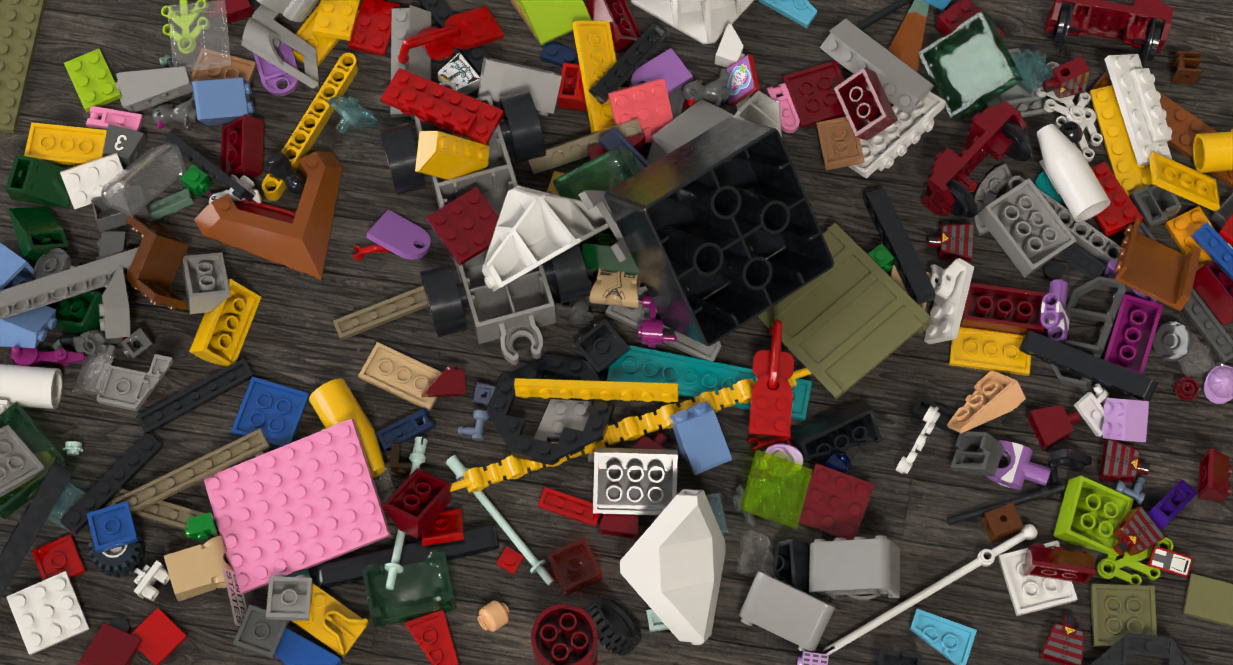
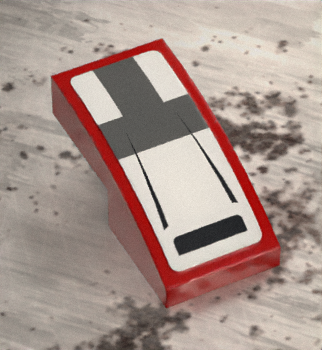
[1148,546,1193,578]

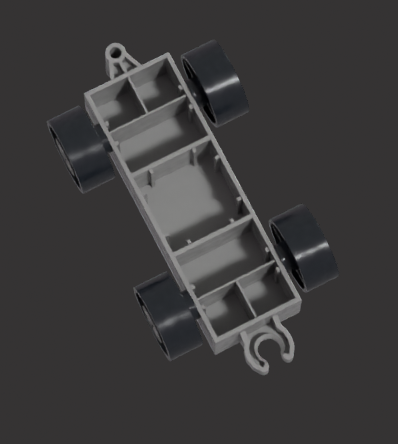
[379,81,590,365]

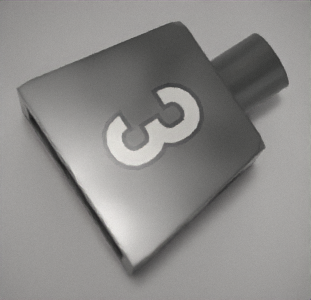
[103,124,147,167]

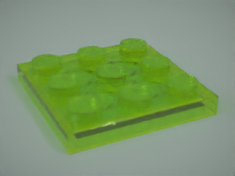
[740,450,812,529]

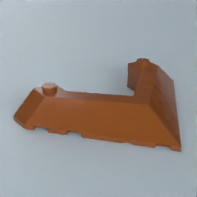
[194,151,343,281]

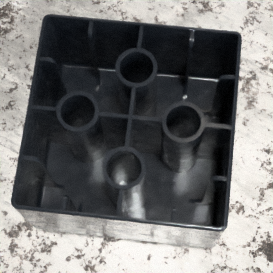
[604,117,834,346]

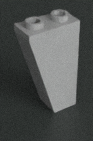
[116,66,194,113]

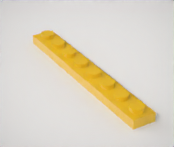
[514,378,679,403]

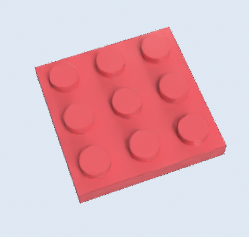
[608,78,673,144]

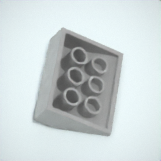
[651,99,734,154]
[978,178,1077,278]
[593,447,678,515]

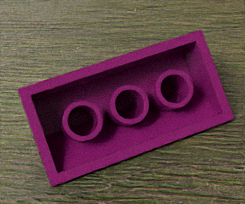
[1104,294,1163,376]

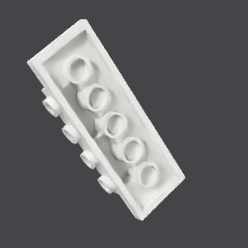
[1105,54,1172,165]
[848,92,946,179]

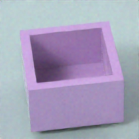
[1102,398,1149,442]

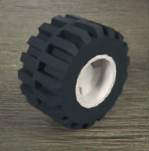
[88,530,146,578]

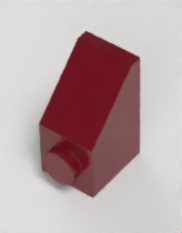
[421,366,466,398]

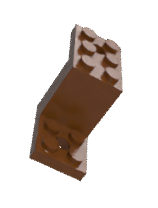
[125,214,189,311]

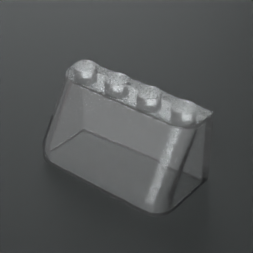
[101,143,186,217]

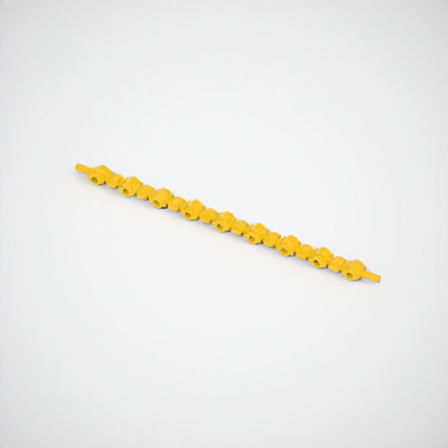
[450,368,812,493]

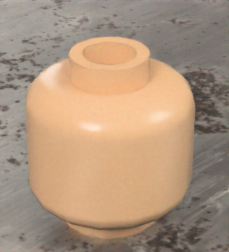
[477,600,509,632]

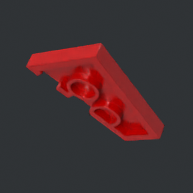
[404,610,460,665]

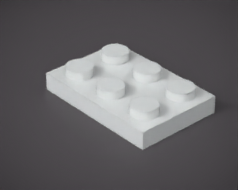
[60,153,130,209]

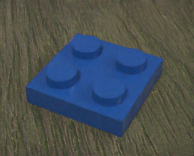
[87,501,138,554]

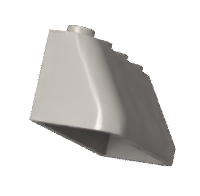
[477,57,562,116]

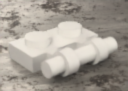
[1074,383,1109,437]

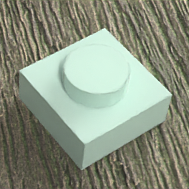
[646,609,669,632]

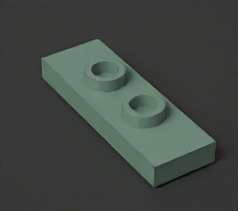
[145,189,194,221]

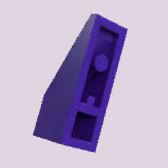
[1148,479,1198,531]

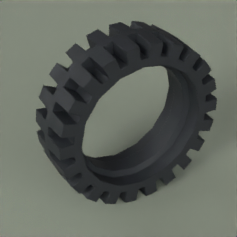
[585,596,642,656]

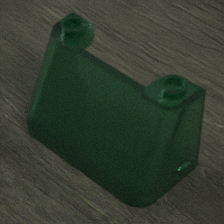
[553,148,640,200]
[362,550,457,627]

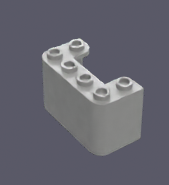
[809,535,900,601]

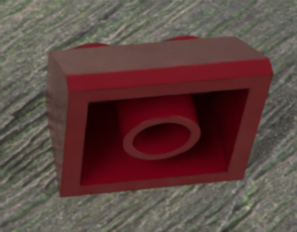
[1198,448,1232,502]

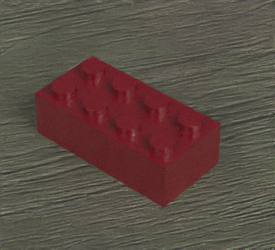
[960,283,1047,335]

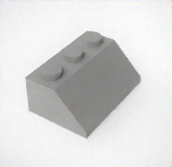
[182,252,230,314]

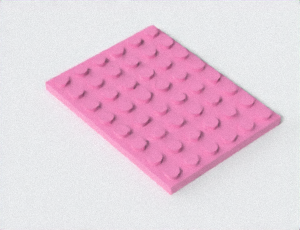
[204,419,391,594]

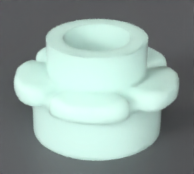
[63,441,83,456]

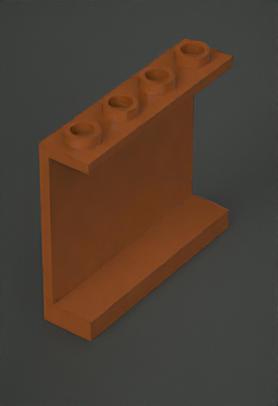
[1114,218,1201,311]

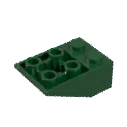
[5,155,71,209]
[8,207,69,261]

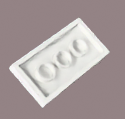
[924,258,974,344]

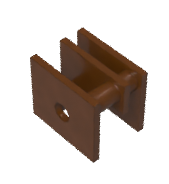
[1170,51,1202,84]
[981,503,1023,542]

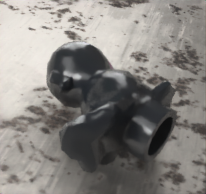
[264,151,306,194]

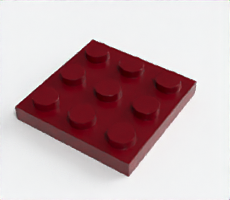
[782,61,846,129]
[426,187,499,266]
[795,463,875,540]

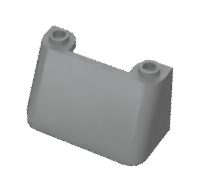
[739,569,836,652]

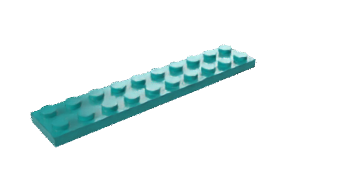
[607,345,812,421]

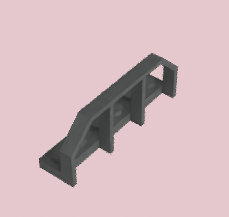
[1050,277,1131,395]

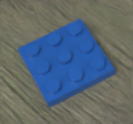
[231,377,310,448]

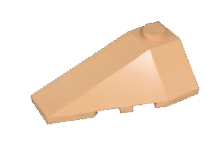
[947,370,1026,433]

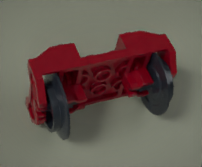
[1045,0,1173,67]
[921,101,1032,218]

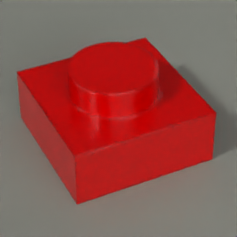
[496,546,524,576]

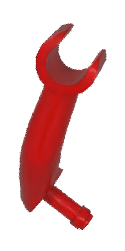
[351,245,391,261]
[748,435,793,452]

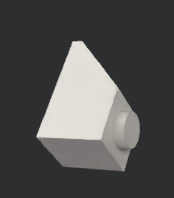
[715,23,745,68]

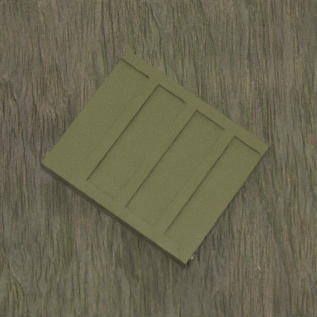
[757,223,933,400]

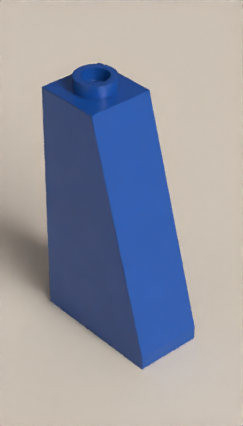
[276,628,343,665]

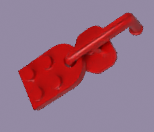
[398,6,504,64]
[748,320,794,438]

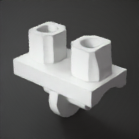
[133,560,170,601]

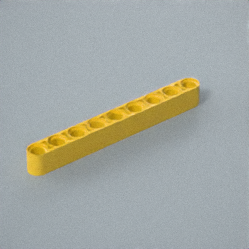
[262,53,358,201]

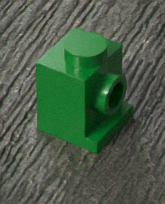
[184,512,218,541]

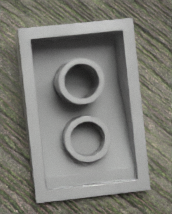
[99,267,130,339]

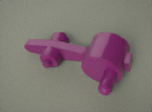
[638,295,677,347]
[11,346,86,367]

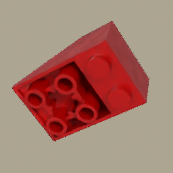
[557,63,588,111]

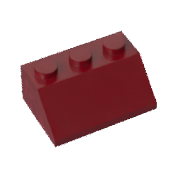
[585,0,641,53]
[220,114,264,180]
[1193,262,1233,326]
[383,468,452,539]
[1024,544,1096,584]

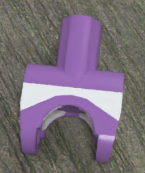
[1041,279,1070,343]
[986,440,1051,490]

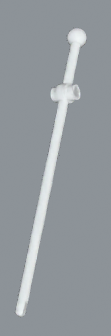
[823,524,1038,655]

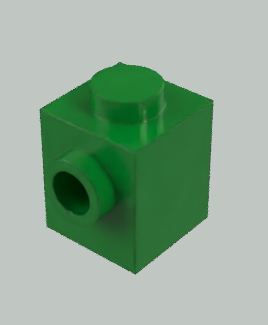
[180,164,212,198]
[868,244,894,273]

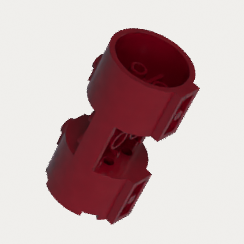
[531,604,598,665]

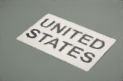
[222,567,247,626]

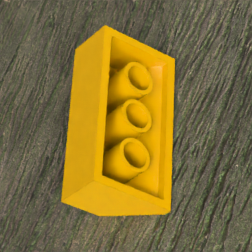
[415,131,490,180]
[189,279,261,367]

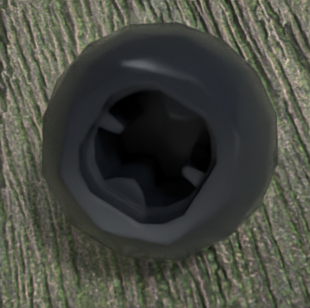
[1059,122,1083,145]

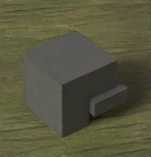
[1130,185,1182,229]
[951,431,1004,477]

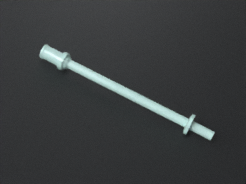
[385,437,428,590]
[446,455,555,586]

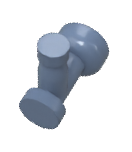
[458,410,489,441]
[1114,477,1145,505]

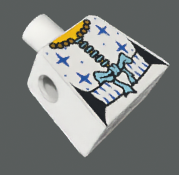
[438,53,480,95]

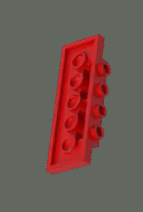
[381,68,504,146]

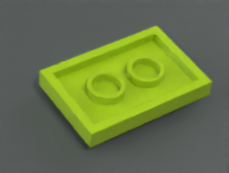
[64,48,122,113]

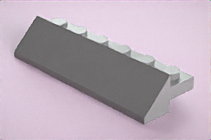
[390,5,432,120]
[820,19,934,116]

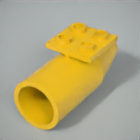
[1193,128,1233,173]
[309,378,386,478]

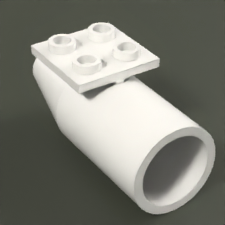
[1037,124,1111,222]
[0,364,63,419]

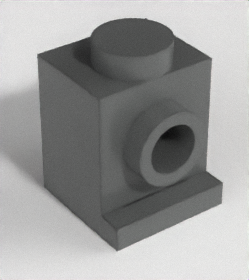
[121,328,155,358]

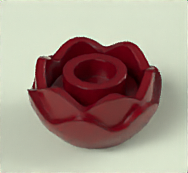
[1174,377,1200,401]

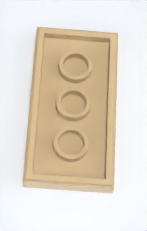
[358,342,441,411]

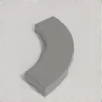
[973,163,1013,236]

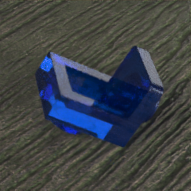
[823,452,853,474]

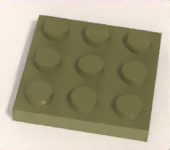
[1090,584,1157,648]

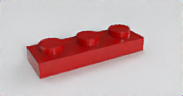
[538,487,601,527]

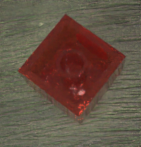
[547,537,602,597]

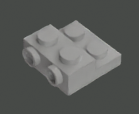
[266,574,313,621]

